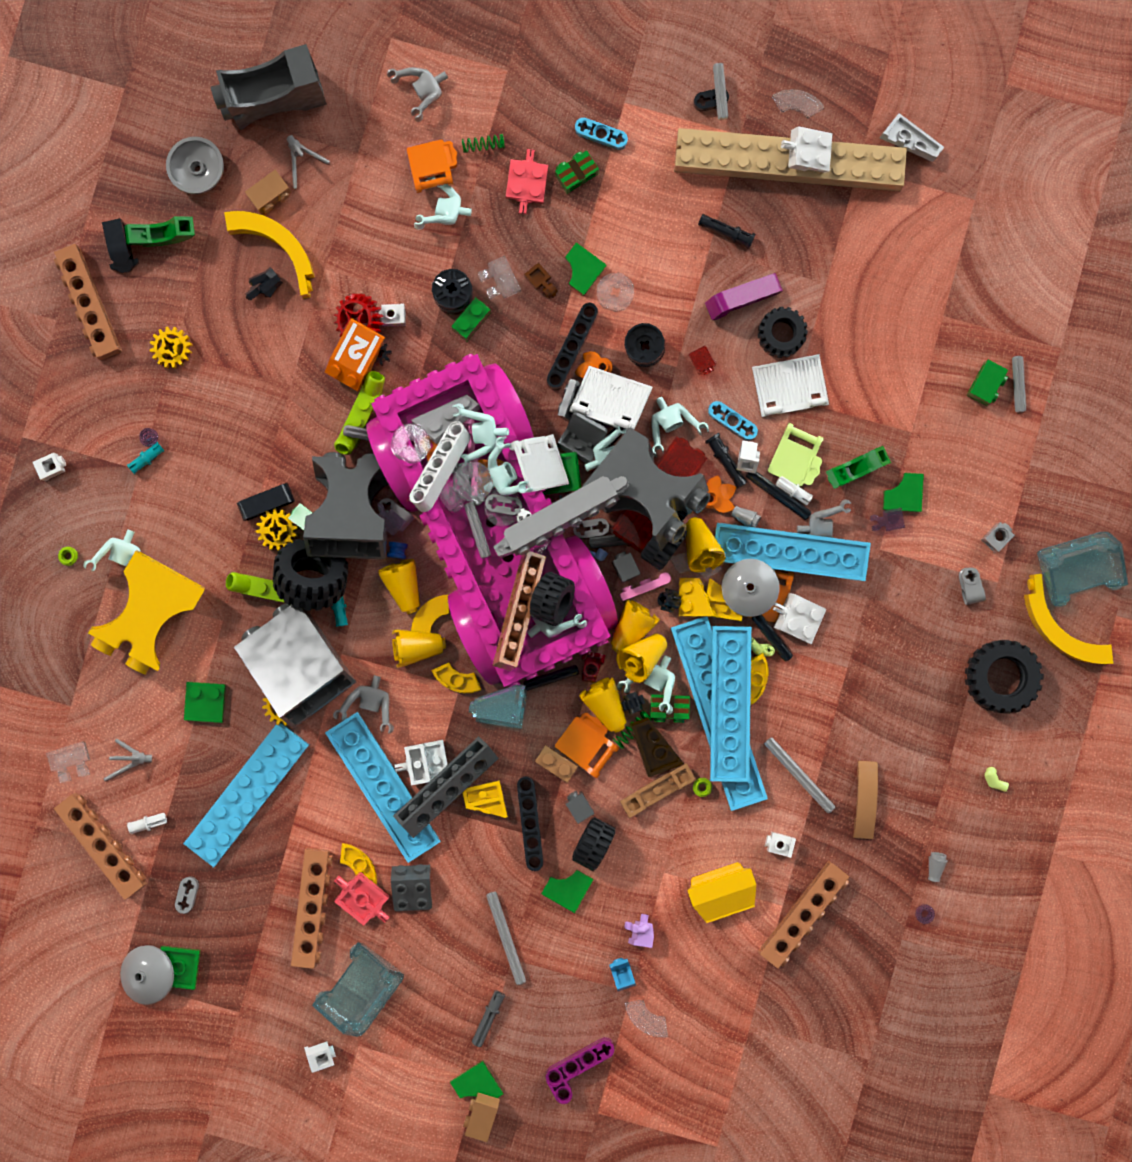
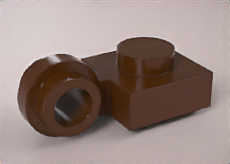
[524,262,558,299]

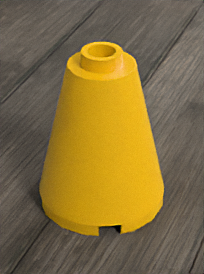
[686,517,726,572]
[378,559,420,614]
[611,599,660,653]
[392,629,446,668]
[616,633,667,683]
[579,677,626,733]

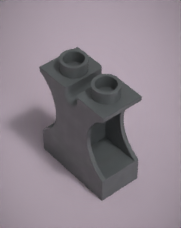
[211,44,327,130]
[582,427,710,550]
[303,452,389,559]

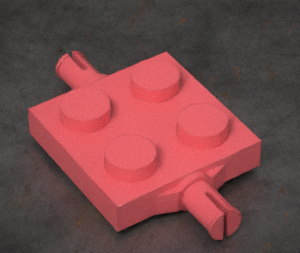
[505,149,548,215]
[334,872,390,926]

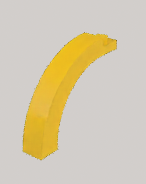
[224,211,315,299]
[1024,574,1113,664]

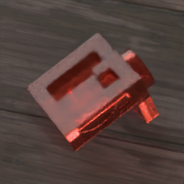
[688,345,717,375]

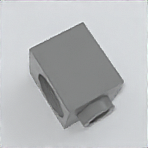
[981,522,1015,553]

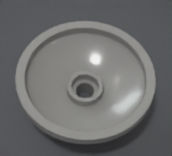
[166,137,224,194]
[721,559,780,617]
[120,945,174,1005]

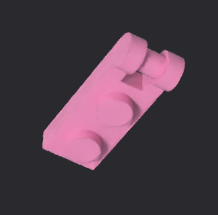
[619,572,671,602]

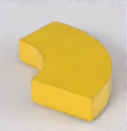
[411,595,449,633]
[750,653,769,706]
[431,663,482,693]
[340,843,377,885]

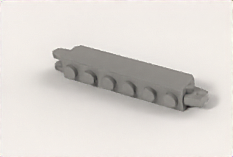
[494,476,630,558]

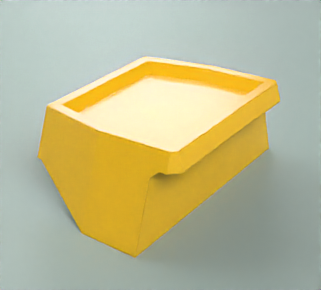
[687,862,756,923]

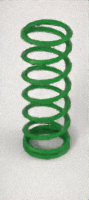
[462,134,505,153]
[613,710,653,749]

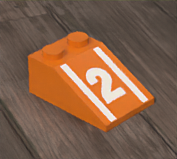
[324,318,385,391]

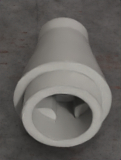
[731,506,761,528]
[928,852,948,882]

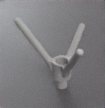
[286,135,330,189]
[104,739,152,781]

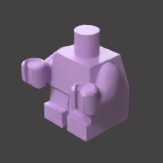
[625,914,654,948]

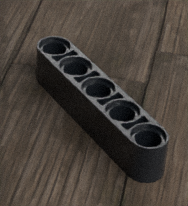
[547,302,598,390]
[517,776,543,871]

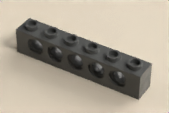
[393,736,499,838]

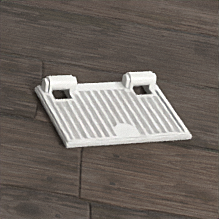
[752,354,829,417]
[569,366,653,430]
[509,434,569,492]

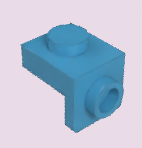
[609,958,636,991]

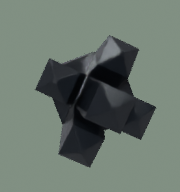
[245,267,283,300]

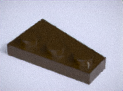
[630,717,684,777]

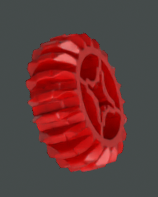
[334,293,384,337]

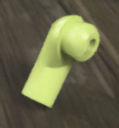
[751,638,775,657]
[985,767,1009,792]

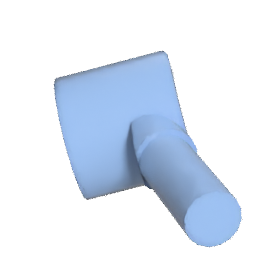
[589,548,608,561]

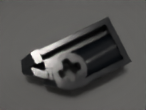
[102,218,139,273]

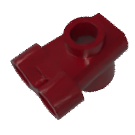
[581,651,606,683]

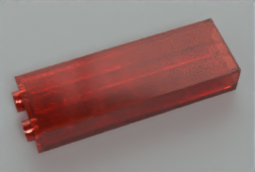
[609,436,708,554]

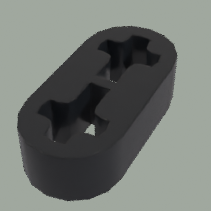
[693,89,729,112]

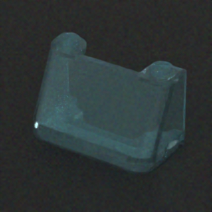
[1037,532,1128,606]
[469,684,527,729]
[312,942,404,1037]

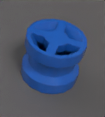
[387,541,408,560]

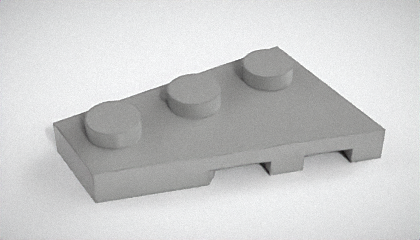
[880,113,944,162]
[411,394,480,444]

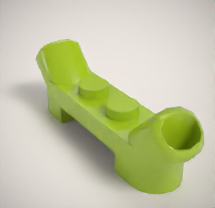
[334,371,385,455]
[225,572,285,603]

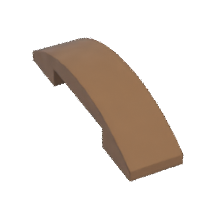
[853,761,878,839]
[620,763,696,818]

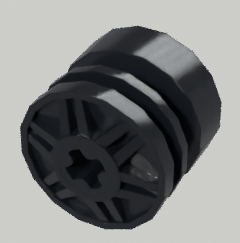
[432,269,473,315]
[624,323,665,367]

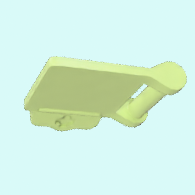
[768,423,823,486]

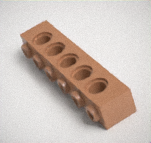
[54,244,122,361]
[492,551,546,671]
[53,793,148,900]
[291,848,333,969]
[758,860,850,968]

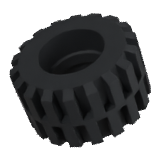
[757,307,808,358]
[641,530,687,571]
[530,572,575,626]
[572,817,615,871]

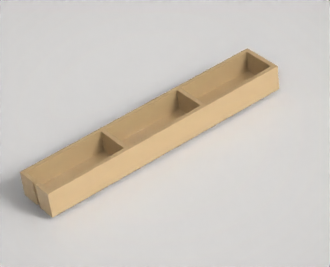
[674,128,907,191]

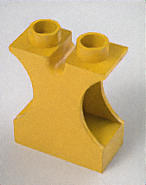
[88,550,205,675]

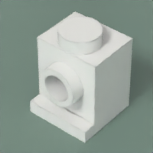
[379,304,406,326]
[737,441,760,473]
[33,453,66,481]
[765,832,796,858]
[304,1041,336,1073]

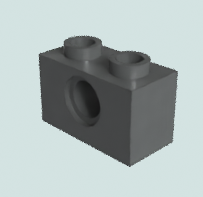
[612,551,640,583]
[565,791,594,824]

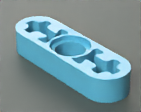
[575,118,628,150]
[708,401,758,441]

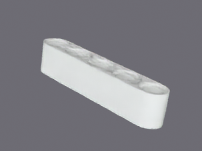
[410,421,471,512]

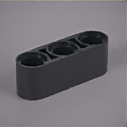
[236,483,295,521]

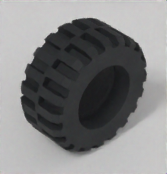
[272,539,348,611]
[965,640,1044,714]

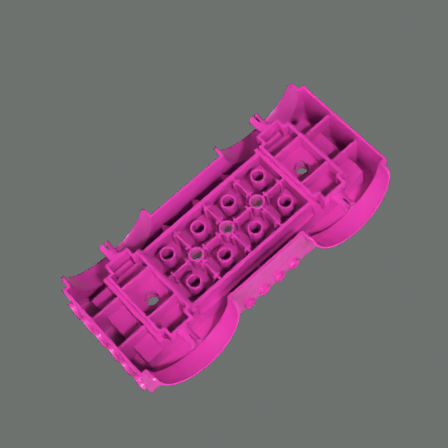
[366,354,618,689]

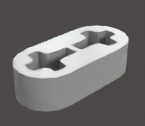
[485,494,522,515]
[573,518,609,539]
[175,876,199,914]

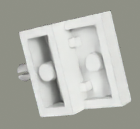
[781,127,832,173]
[773,593,827,644]
[395,740,448,786]

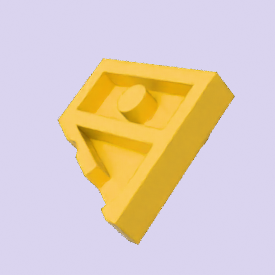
[679,578,716,617]
[707,579,743,621]
[463,780,508,818]

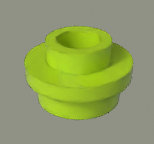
[58,547,78,566]
[693,778,712,797]

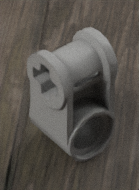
[378,498,414,532]
[959,568,986,605]

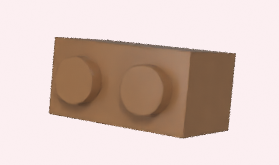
[245,169,291,214]
[535,745,578,783]
[463,1092,500,1142]

